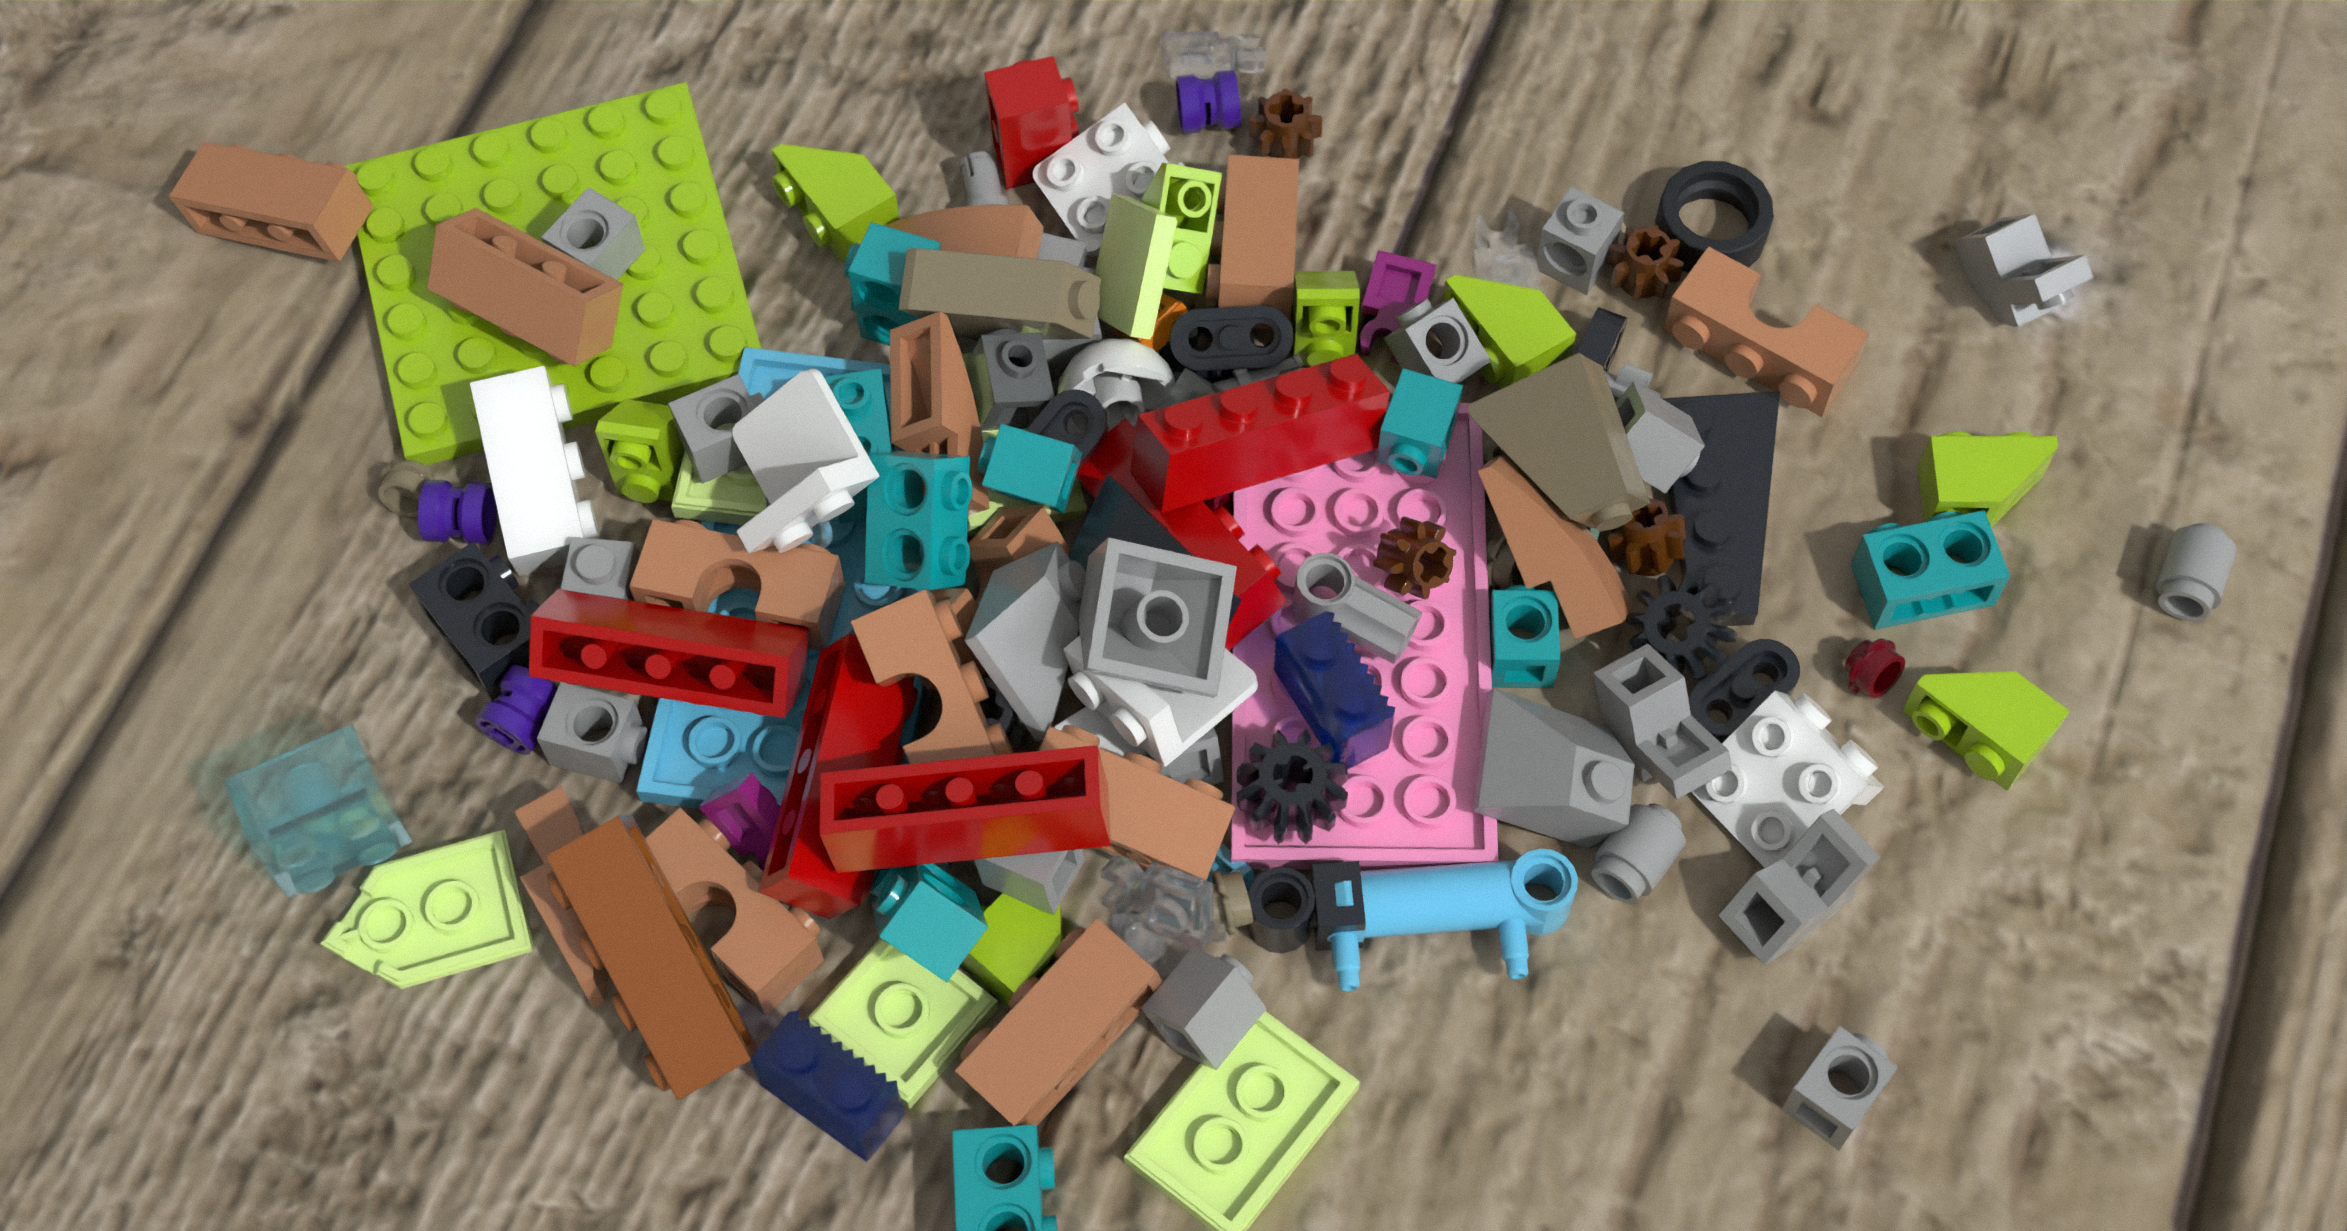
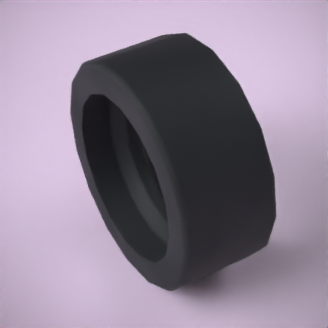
[1655,161,1774,273]

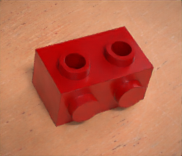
[984,56,1080,190]

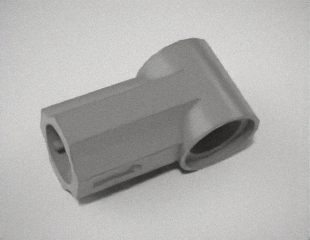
[1292,553,1422,664]

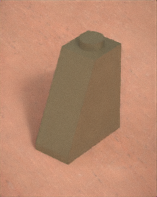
[898,248,1101,341]
[1467,353,1651,531]

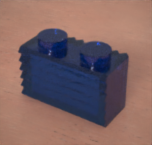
[1273,611,1396,770]
[750,1011,905,1162]

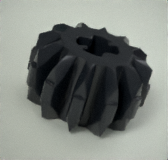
[1626,572,1738,680]
[1236,729,1348,845]

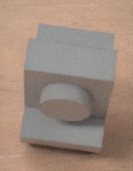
[1954,213,2094,327]
[1593,644,1732,800]
[1718,808,1881,965]

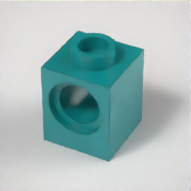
[1377,368,1463,479]
[978,424,1083,514]
[1489,585,1560,688]

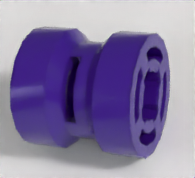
[1176,69,1241,134]
[418,480,498,545]
[474,665,558,755]

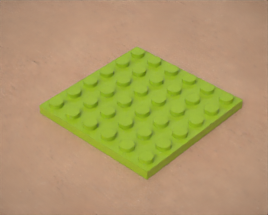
[344,82,761,466]

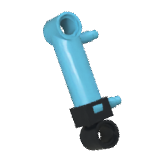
[1247,848,1578,991]

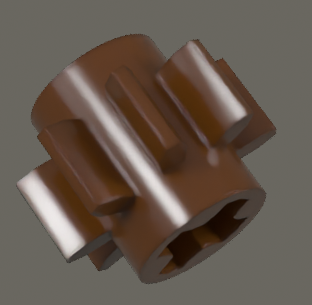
[1249,89,1322,159]
[1607,225,1684,301]
[1607,498,1686,577]
[1373,516,1457,600]

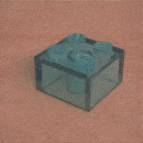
[224,724,413,898]

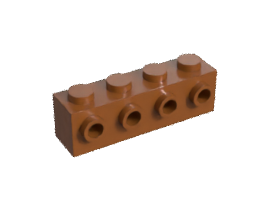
[546,815,762,1101]

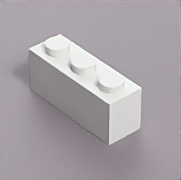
[470,366,599,576]

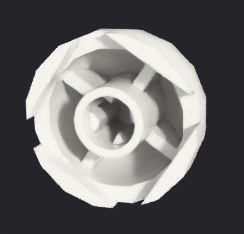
[1057,338,1176,435]

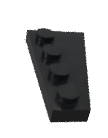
[1663,391,1780,626]

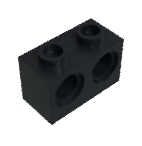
[409,541,540,701]

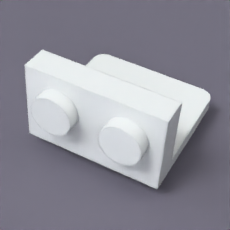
[1033,103,1184,256]
[732,369,880,553]
[1063,636,1258,767]
[1691,691,1884,868]

